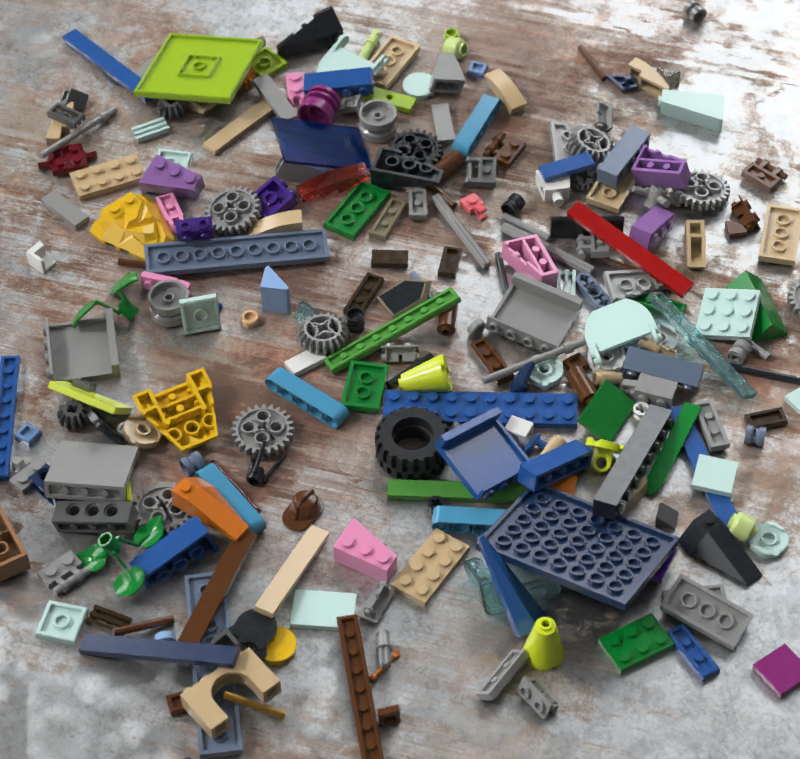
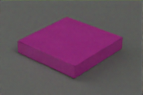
[752,644,800,698]

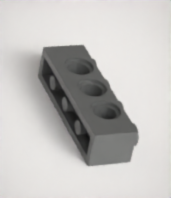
[51,500,138,533]

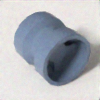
[744,424,767,447]
[179,451,206,477]

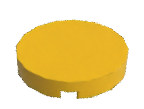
[263,626,297,665]

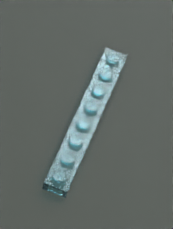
[647,292,757,399]

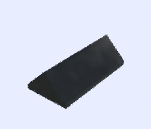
[549,216,624,239]

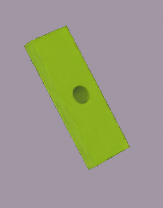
[363,87,417,114]

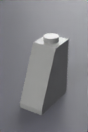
[429,53,466,93]
[273,146,328,183]

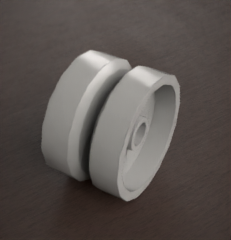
[359,99,397,143]
[148,280,190,327]

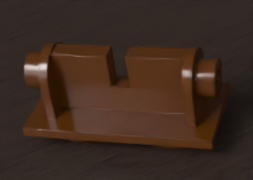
[731,195,761,231]

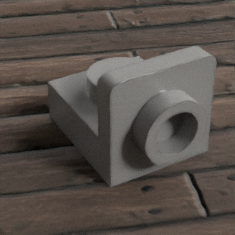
[339,94,366,115]

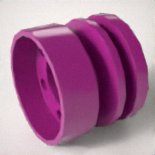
[297,85,341,132]

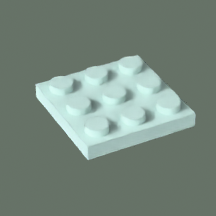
[694,288,762,341]

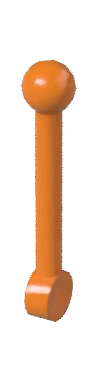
[369,650,400,682]

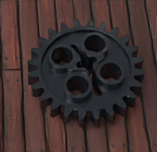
[386,129,443,166]

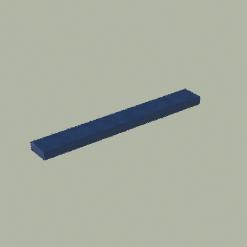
[78,633,240,668]

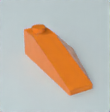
[171,477,249,542]

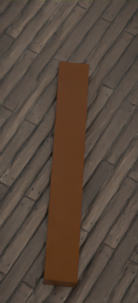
[177,531,257,667]
[337,614,384,759]

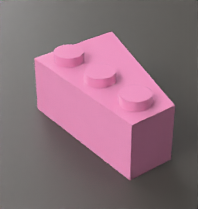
[501,234,559,287]
[333,517,397,583]

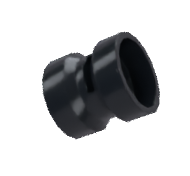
[501,193,525,217]
[346,307,365,333]

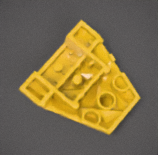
[90,192,176,261]
[132,367,218,452]

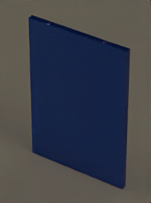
[271,117,372,173]

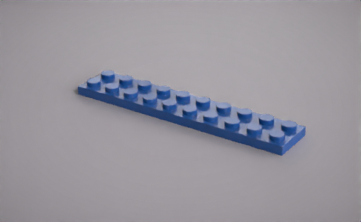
[383,390,577,429]

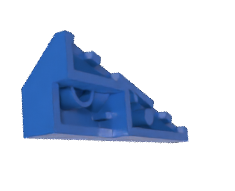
[477,535,548,637]

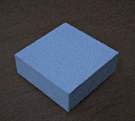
[467,60,488,79]
[14,422,42,447]

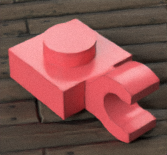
[460,193,487,220]

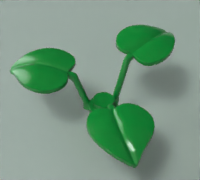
[73,271,139,329]
[76,515,164,597]

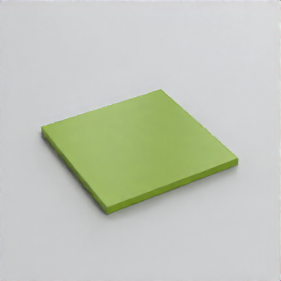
[134,33,264,104]

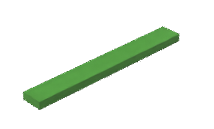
[323,287,461,375]
[387,479,527,503]

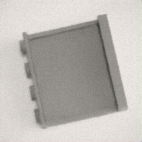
[486,271,583,353]
[42,308,121,383]
[44,441,139,502]

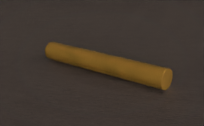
[222,690,286,719]

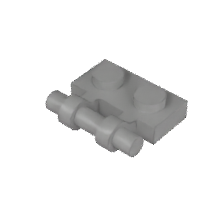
[576,234,609,260]
[37,550,91,596]

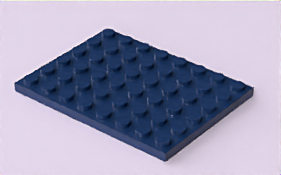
[475,486,680,611]

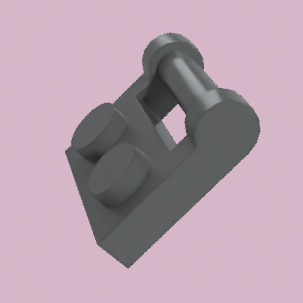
[463,157,497,189]

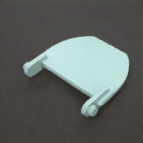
[317,35,390,77]
[585,299,663,367]

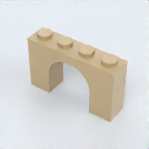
[180,647,281,740]

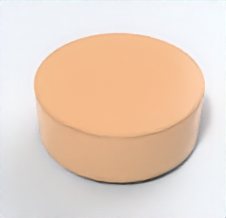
[241,310,260,328]

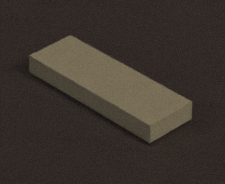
[369,197,408,242]

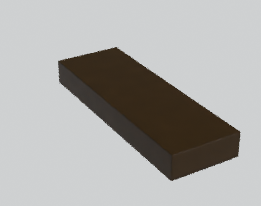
[343,272,384,315]

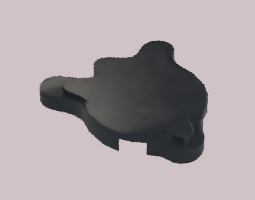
[87,409,126,445]
[221,609,277,661]

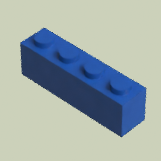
[303,67,375,97]
[518,439,593,492]

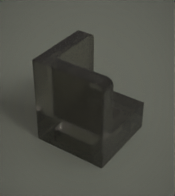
[657,66,680,90]

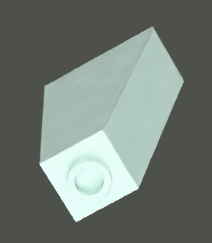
[658,89,725,132]

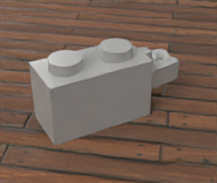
[621,373,678,409]

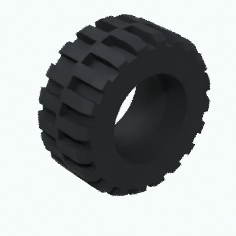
[375,406,449,480]

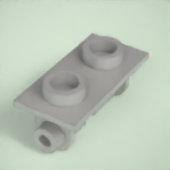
[595,101,613,133]
[381,342,419,363]
[358,580,395,624]
[516,676,558,720]

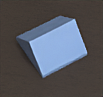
[260,265,291,314]

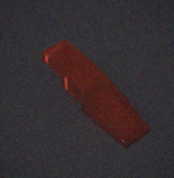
[296,163,370,202]

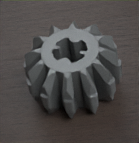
[157,99,187,121]
[57,399,89,432]

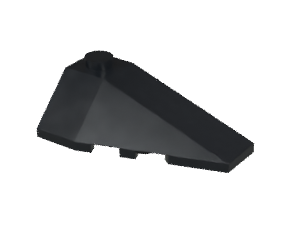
[276,6,343,59]
[370,146,444,188]
[679,509,762,587]

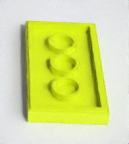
[48,381,132,415]

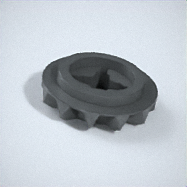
[570,168,597,192]

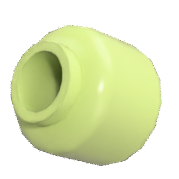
[442,37,468,60]
[726,511,759,542]

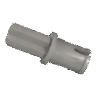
[376,629,393,669]

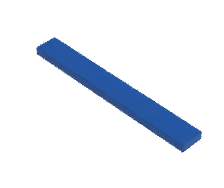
[62,29,153,103]
[0,355,21,481]
[667,404,737,529]

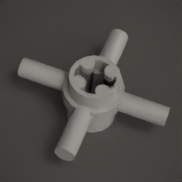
[631,184,681,209]

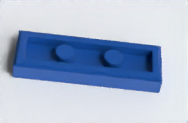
[538,152,595,182]
[666,623,720,682]

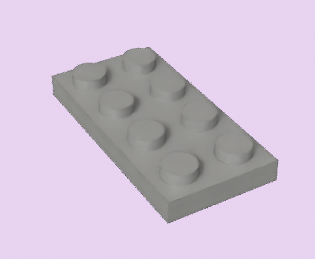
[659,573,754,651]

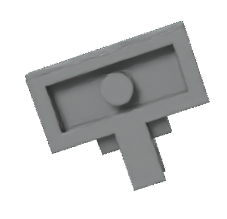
[9,456,50,495]

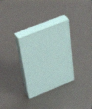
[290,589,357,631]

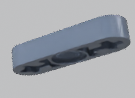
[576,272,612,310]

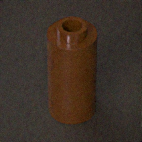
[434,150,465,183]
[437,304,459,336]
[566,366,597,407]

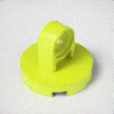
[585,437,625,472]

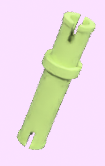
[358,29,382,60]

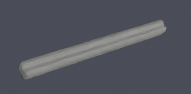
[432,193,491,269]
[501,222,595,275]

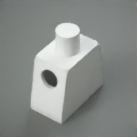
[536,170,570,207]

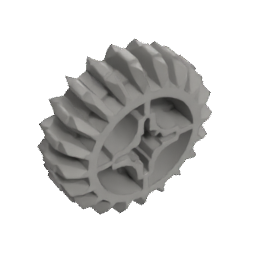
[567,125,614,166]
[298,312,349,356]

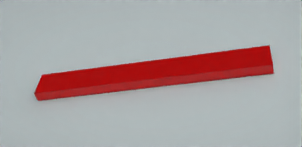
[566,201,694,298]

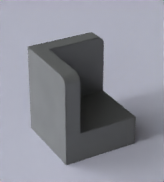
[60,87,89,111]
[211,628,244,651]

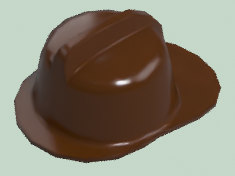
[282,489,324,531]

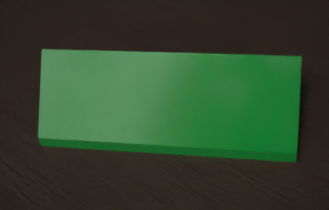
[726,271,788,342]

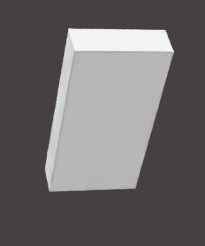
[284,349,326,376]

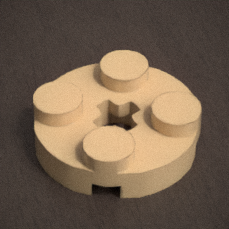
[122,413,162,449]

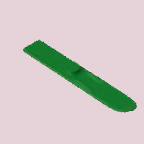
[646,402,702,497]

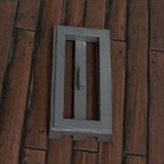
[47,102,86,129]

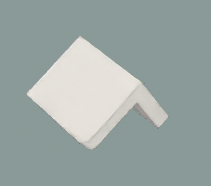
[26,242,56,274]
[505,415,534,448]

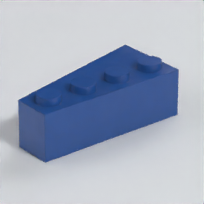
[129,516,220,588]

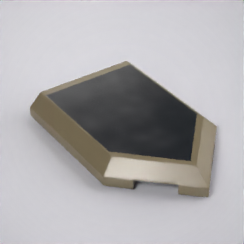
[375,278,432,319]

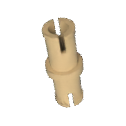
[637,337,677,357]

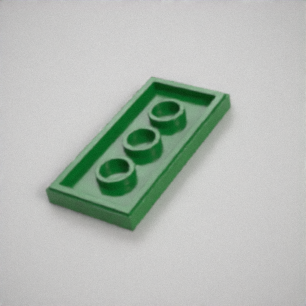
[323,179,391,241]

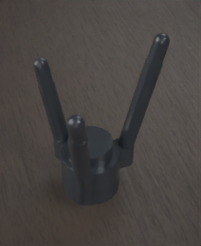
[246,440,286,487]

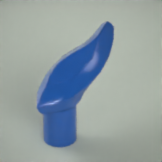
[522,433,547,455]

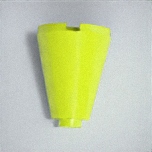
[398,354,453,392]
[523,617,565,671]

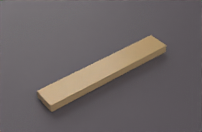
[203,94,289,156]
[254,525,329,618]

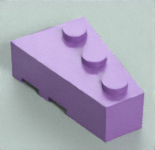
[631,144,691,189]
[138,155,205,200]
[629,205,675,253]

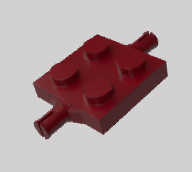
[37,143,98,177]

